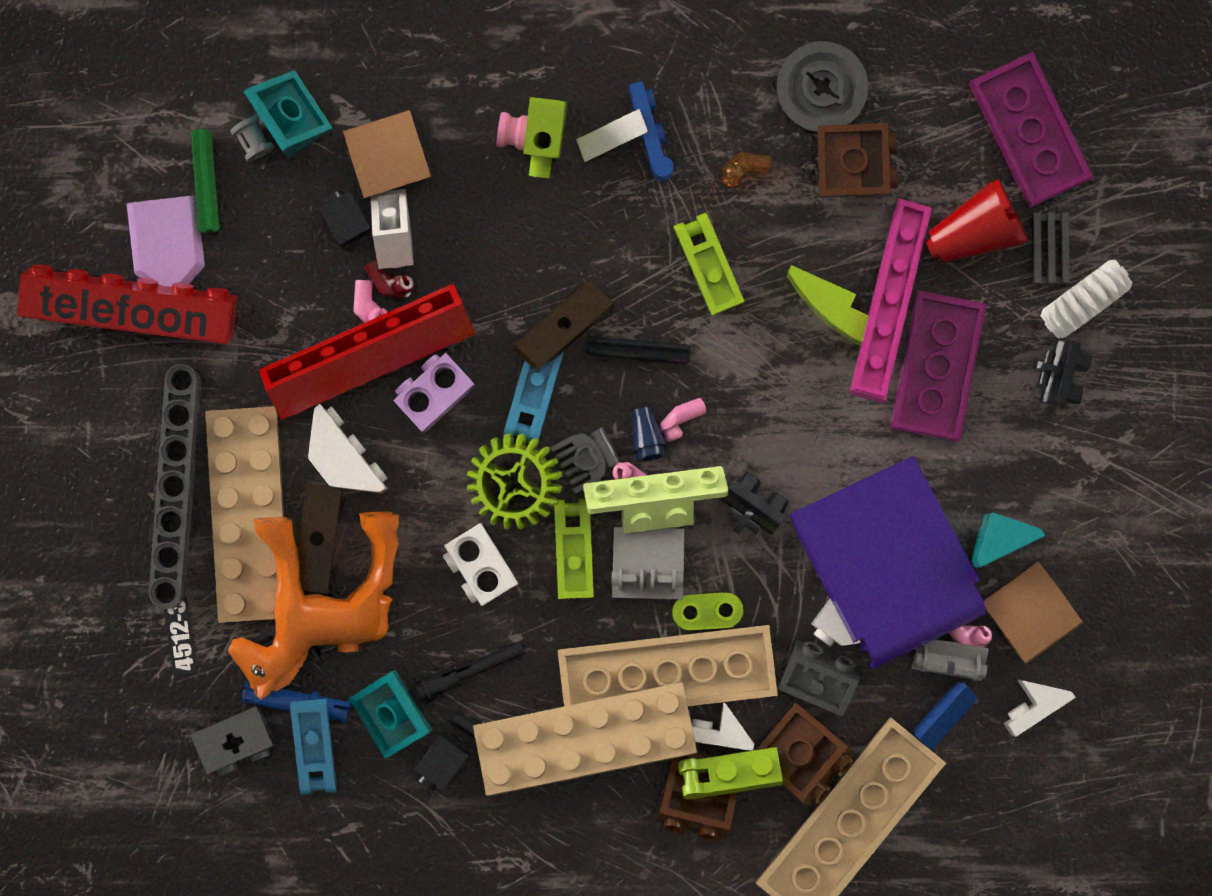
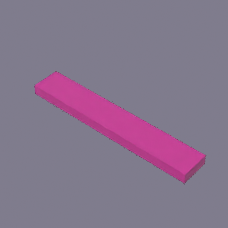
[849,198,932,404]

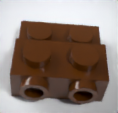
[818,123,898,198]
[756,703,854,806]
[657,752,738,842]

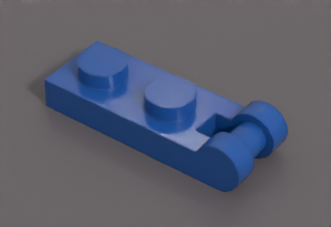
[629,81,674,182]

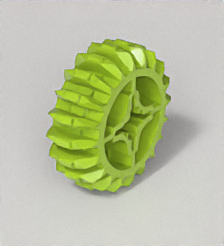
[467,433,562,529]

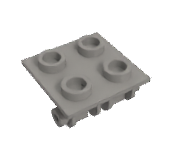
[612,527,685,600]

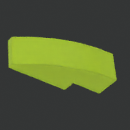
[786,265,868,346]

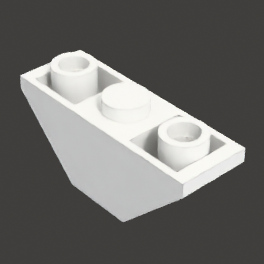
[308,404,388,493]

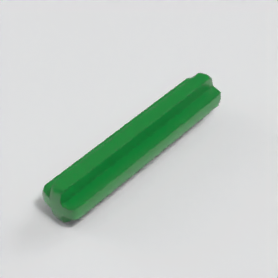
[191,129,220,233]

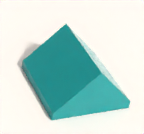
[244,70,333,158]
[969,513,1045,568]
[349,670,432,759]

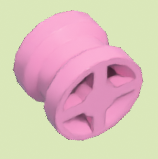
[496,112,528,151]

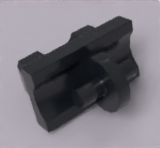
[1031,340,1093,405]
[720,472,789,535]

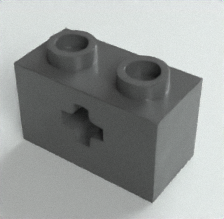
[190,705,276,777]

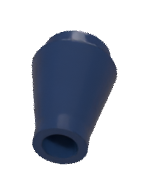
[631,407,667,462]

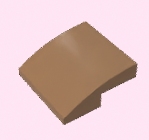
[343,110,431,198]
[983,562,1083,665]

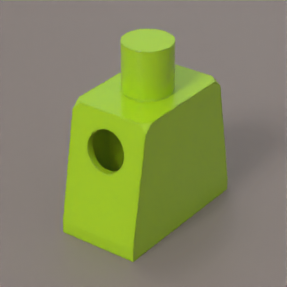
[523,97,568,178]

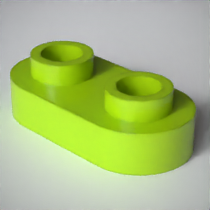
[672,593,743,630]

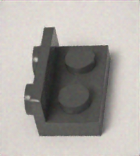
[777,640,862,717]

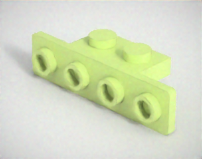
[583,466,728,534]

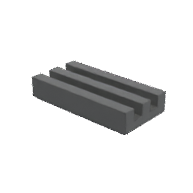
[1032,213,1070,284]

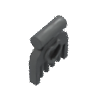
[550,427,621,494]

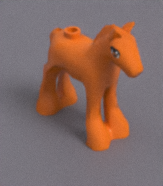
[228,511,399,700]

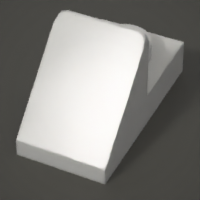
[1003,680,1076,737]
[692,702,754,751]

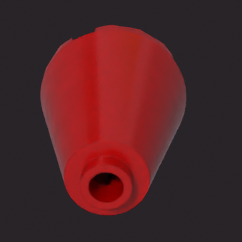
[925,179,1028,263]

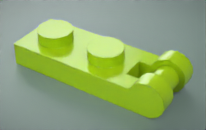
[673,212,745,316]
[554,499,594,599]
[678,747,783,799]

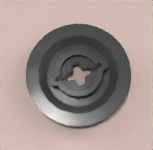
[777,41,868,132]

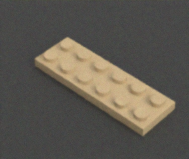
[205,406,284,623]
[558,625,778,707]
[473,682,698,797]
[755,717,946,896]

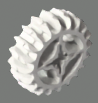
[1041,260,1132,338]

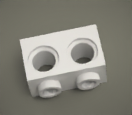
[443,523,519,606]

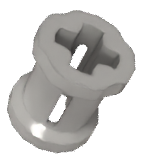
[230,116,274,162]

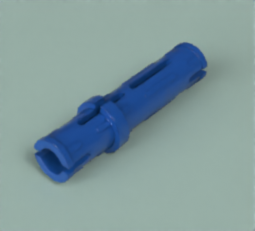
[242,681,351,724]

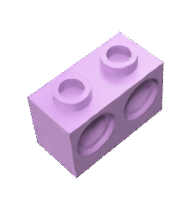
[393,353,476,433]

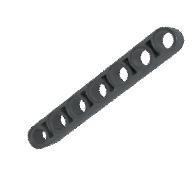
[149,364,202,609]

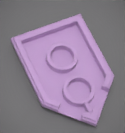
[127,196,205,287]

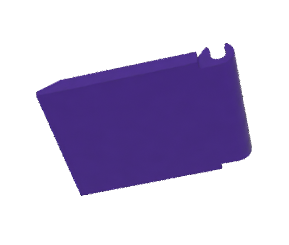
[790,456,986,669]

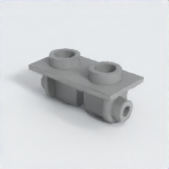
[912,639,989,681]

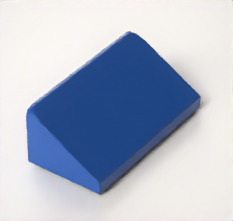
[912,681,977,750]

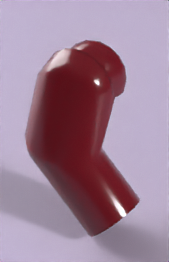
[364,260,414,299]

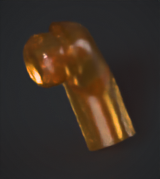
[721,152,771,187]

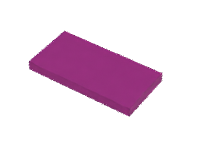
[968,52,1094,209]
[890,290,987,442]

